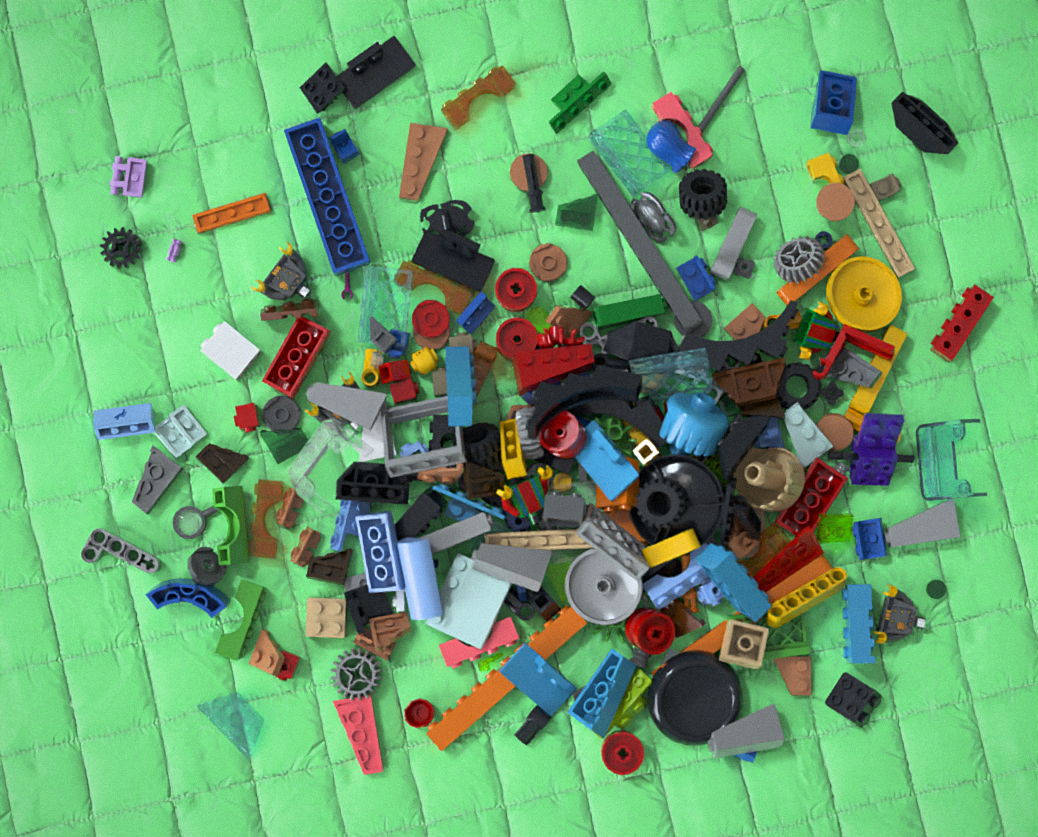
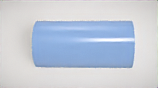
[397,537,443,620]

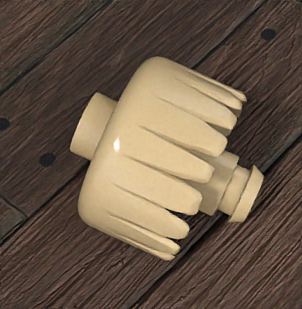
[734,447,805,512]

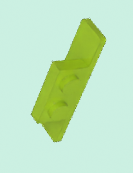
[595,669,653,739]

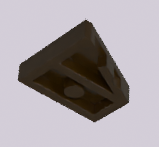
[464,461,505,500]

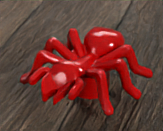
[537,326,585,349]

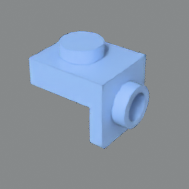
[399,441,430,457]

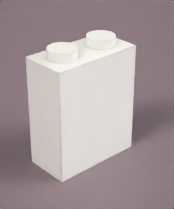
[200,321,262,381]

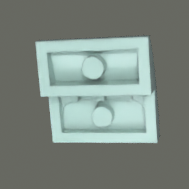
[154,404,207,460]

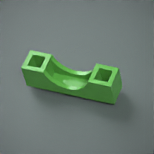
[212,486,249,565]
[215,579,266,661]

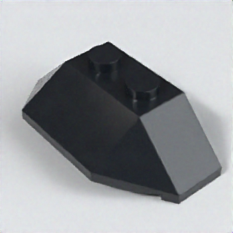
[891,92,959,154]
[603,321,679,370]
[718,415,770,480]
[335,461,410,504]

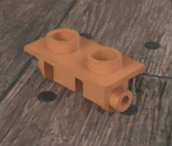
[276,487,305,528]
[290,526,321,567]
[353,627,396,660]

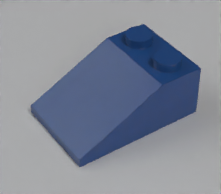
[810,70,857,135]

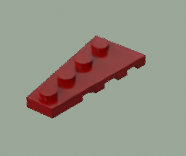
[753,526,824,593]

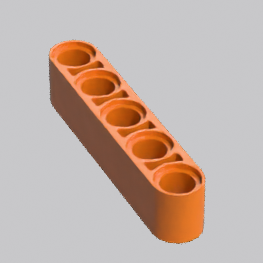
[776,234,859,306]

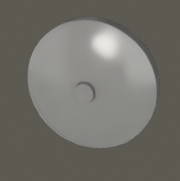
[565,548,643,625]

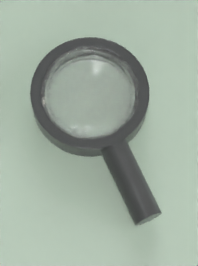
[173,505,219,539]

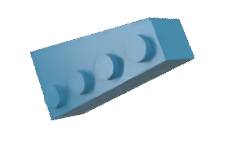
[567,649,636,739]

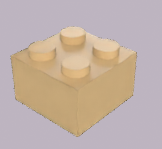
[306,597,347,638]
[719,619,769,670]

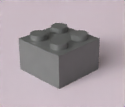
[543,492,586,528]

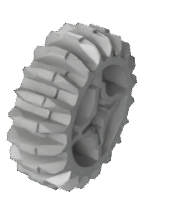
[773,235,825,284]
[516,407,545,459]
[330,648,383,700]

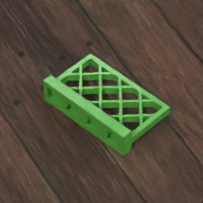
[727,611,810,660]

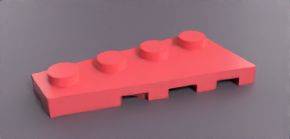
[333,694,384,775]

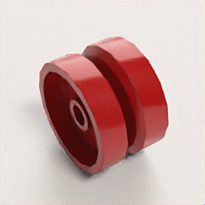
[495,268,537,312]
[496,317,538,363]
[538,411,587,459]
[625,607,675,655]
[600,730,644,775]

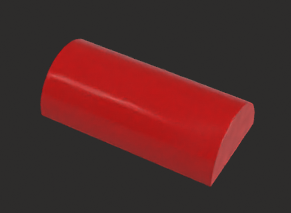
[262,317,332,399]
[774,457,848,537]

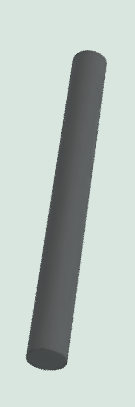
[698,66,745,132]

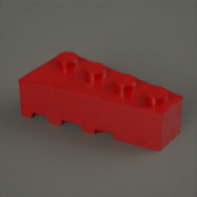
[512,344,594,396]

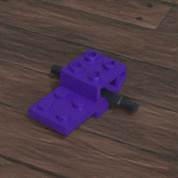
[828,413,914,486]

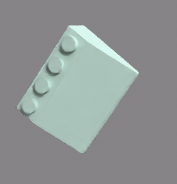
[425,553,512,650]

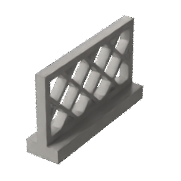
[576,503,650,581]

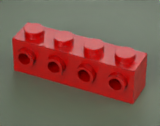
[930,285,994,362]

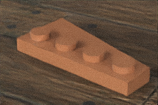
[399,123,448,201]

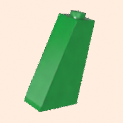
[593,294,667,330]

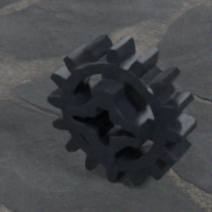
[100,227,143,269]

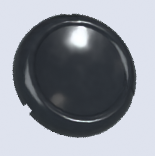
[629,455,725,546]
[647,650,743,746]

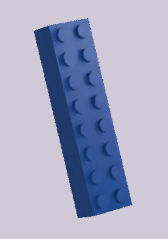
[284,117,371,277]

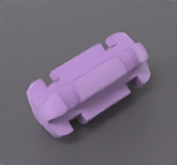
[166,239,183,263]

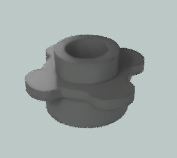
[734,257,755,279]

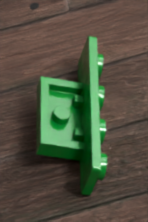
[548,72,611,134]

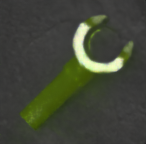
[478,652,503,671]

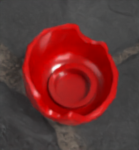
[404,698,435,728]

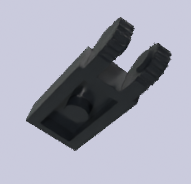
[732,495,762,539]

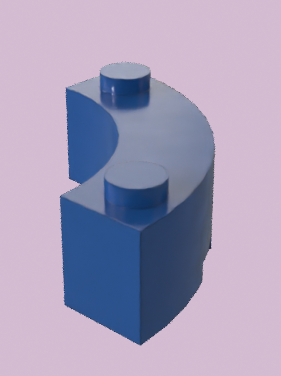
[146,578,230,618]

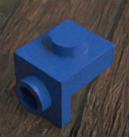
[329,129,360,164]
[387,329,410,358]

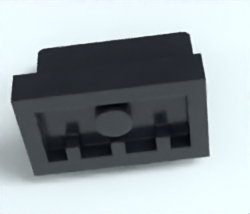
[344,584,393,635]

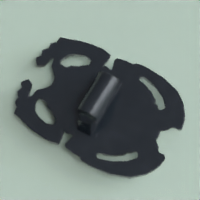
[420,200,474,236]

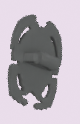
[630,192,677,243]

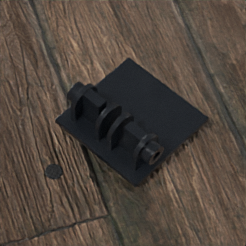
[299,62,347,114]

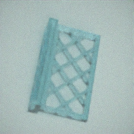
[588,109,671,197]
[358,266,413,347]
[629,348,712,402]

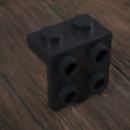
[825,672,882,728]

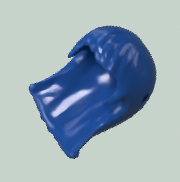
[646,120,696,173]

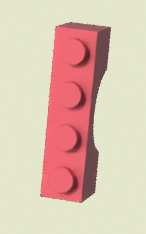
[651,91,713,170]
[439,616,519,669]

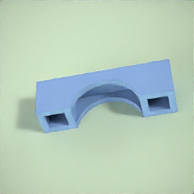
[643,543,709,610]

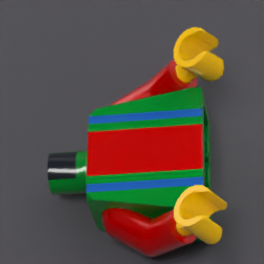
[793,301,840,360]
[497,466,553,525]

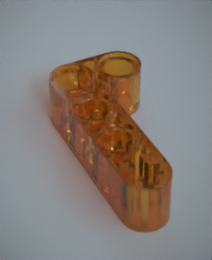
[471,341,498,408]

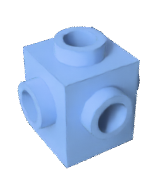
[695,578,725,606]

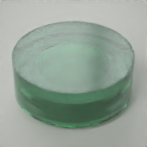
[839,154,859,174]
[926,580,946,599]

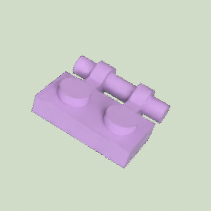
[110,156,148,198]

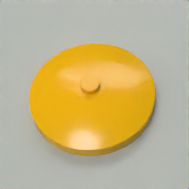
[826,256,902,332]

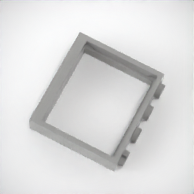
[381,395,466,478]

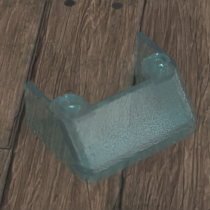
[916,419,987,501]

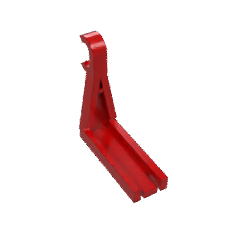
[812,324,895,380]

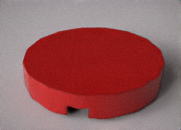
[412,300,450,338]

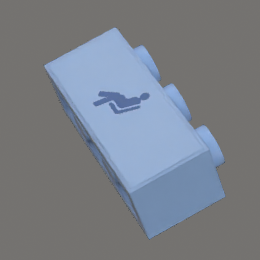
[93,403,155,440]

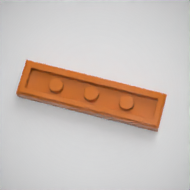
[192,193,271,234]

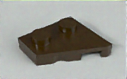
[196,443,249,484]
[306,548,353,585]

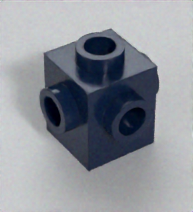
[504,510,531,532]

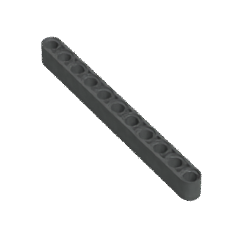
[577,151,704,333]

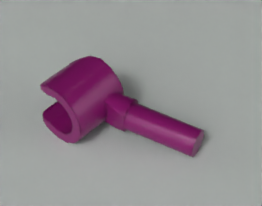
[341,273,354,299]

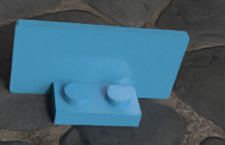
[575,420,640,501]
[433,484,506,521]
[499,643,576,716]

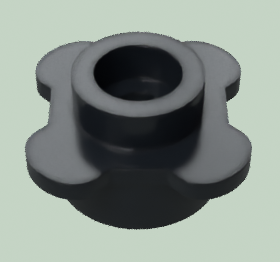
[821,382,844,405]

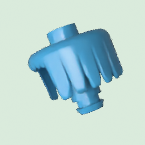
[659,392,729,456]

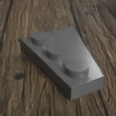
[815,346,883,389]
[132,445,184,514]

